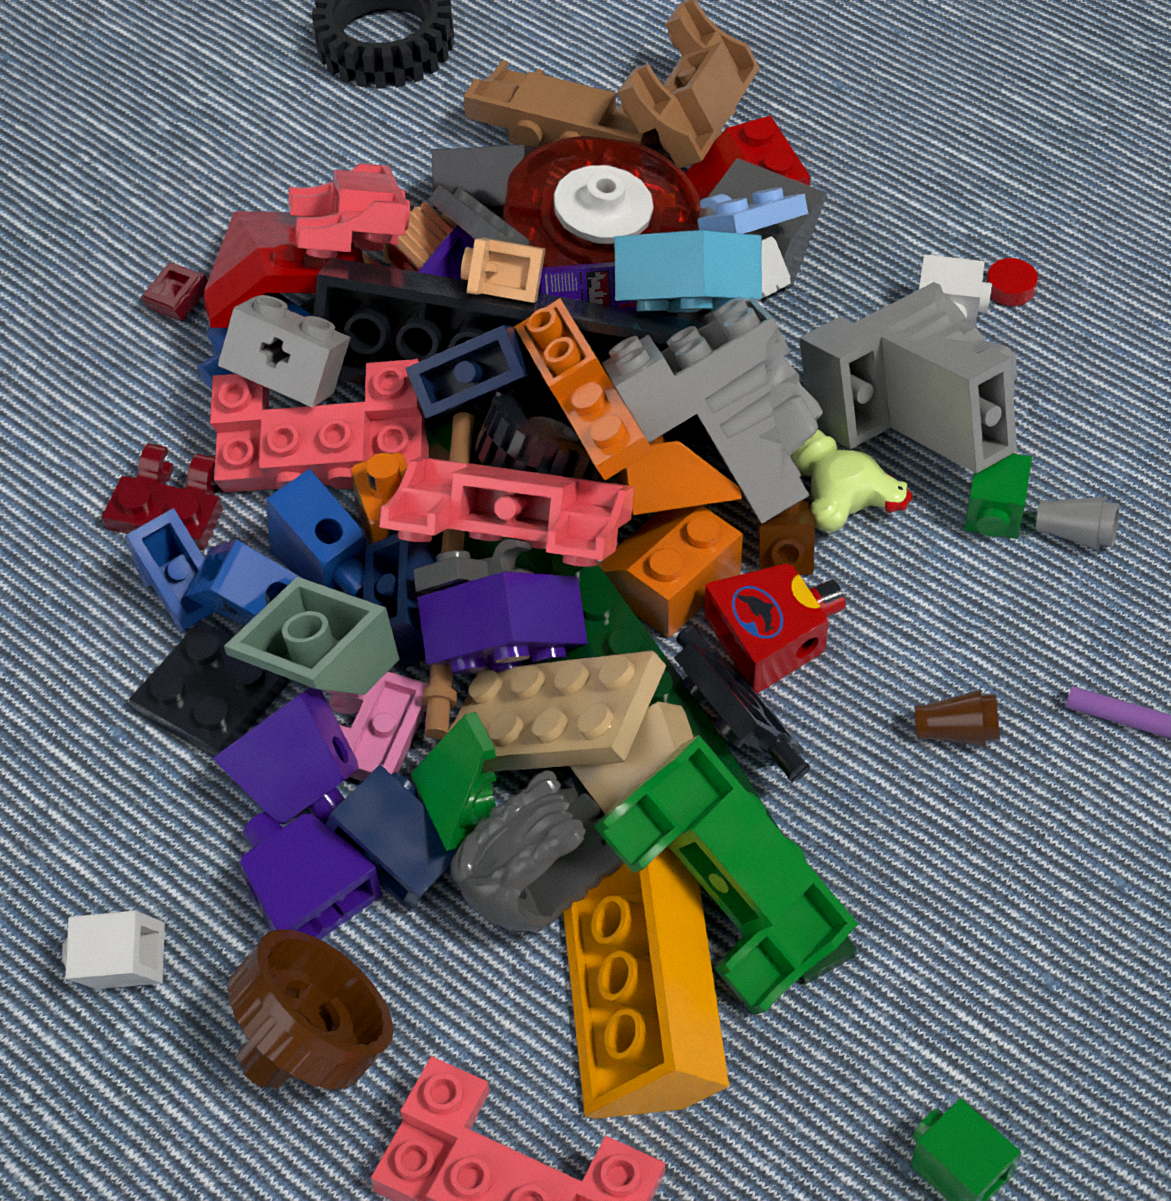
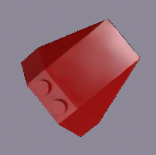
[204,211,380,328]

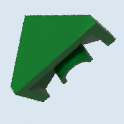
[410,712,496,851]

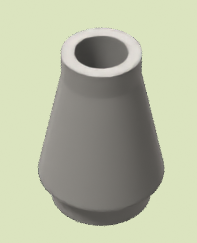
[1036,496,1120,550]

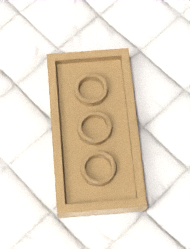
[448,651,666,772]

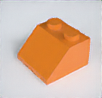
[616,434,742,515]
[598,505,743,639]

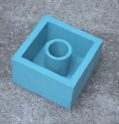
[614,230,762,313]

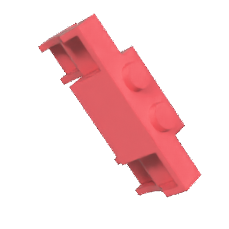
[288,163,410,258]
[210,359,429,493]
[379,457,635,567]
[371,1056,665,1201]

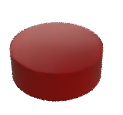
[986,258,1038,306]

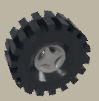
[475,386,606,482]

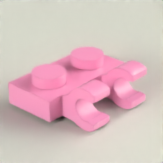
[326,672,429,781]

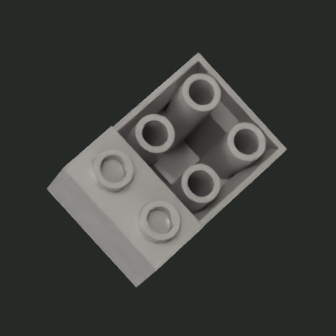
[799,282,1017,474]
[602,297,823,523]

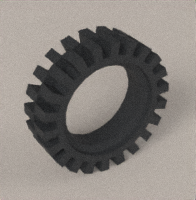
[312,0,454,89]

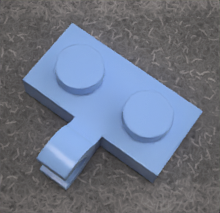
[697,187,808,234]

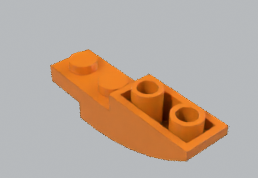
[515,298,653,480]

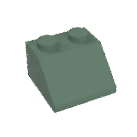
[224,577,399,695]

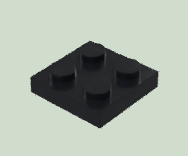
[129,621,290,757]

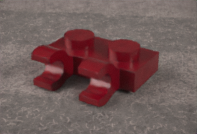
[101,443,223,551]

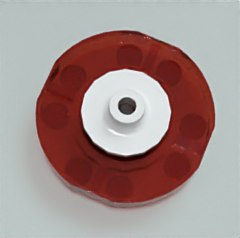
[503,136,700,268]

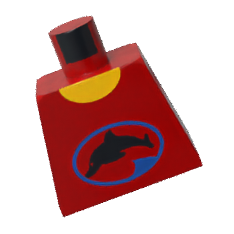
[704,564,846,693]

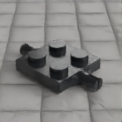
[674,625,810,782]

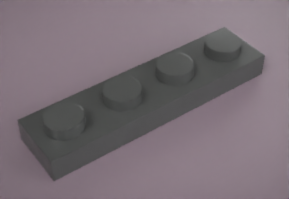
[428,184,531,245]

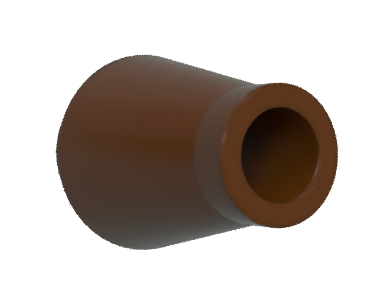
[915,689,1000,746]

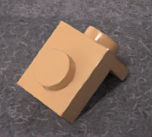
[461,237,545,303]

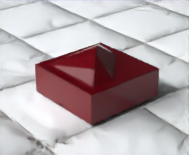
[141,262,208,322]

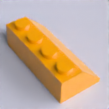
[563,848,729,1119]

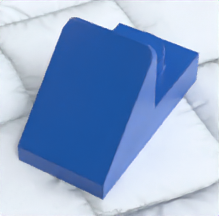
[125,508,216,632]

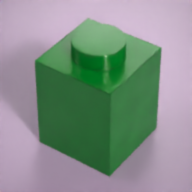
[964,453,1032,539]
[910,1097,1021,1201]

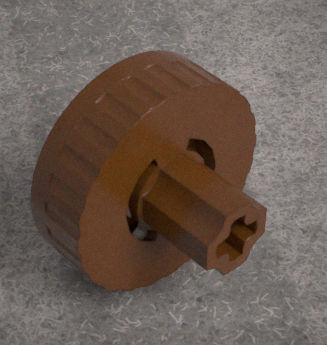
[227,929,393,1090]

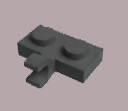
[414,539,534,594]

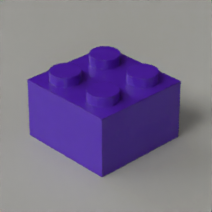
[417,571,588,674]

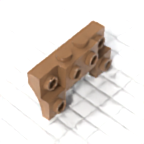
[617,0,760,169]
[463,60,659,165]

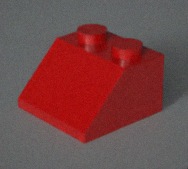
[682,115,811,213]

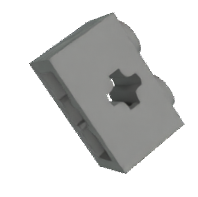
[218,295,351,408]

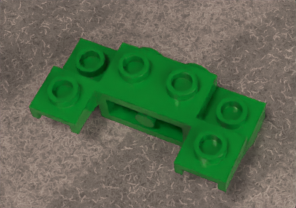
[593,735,858,1015]

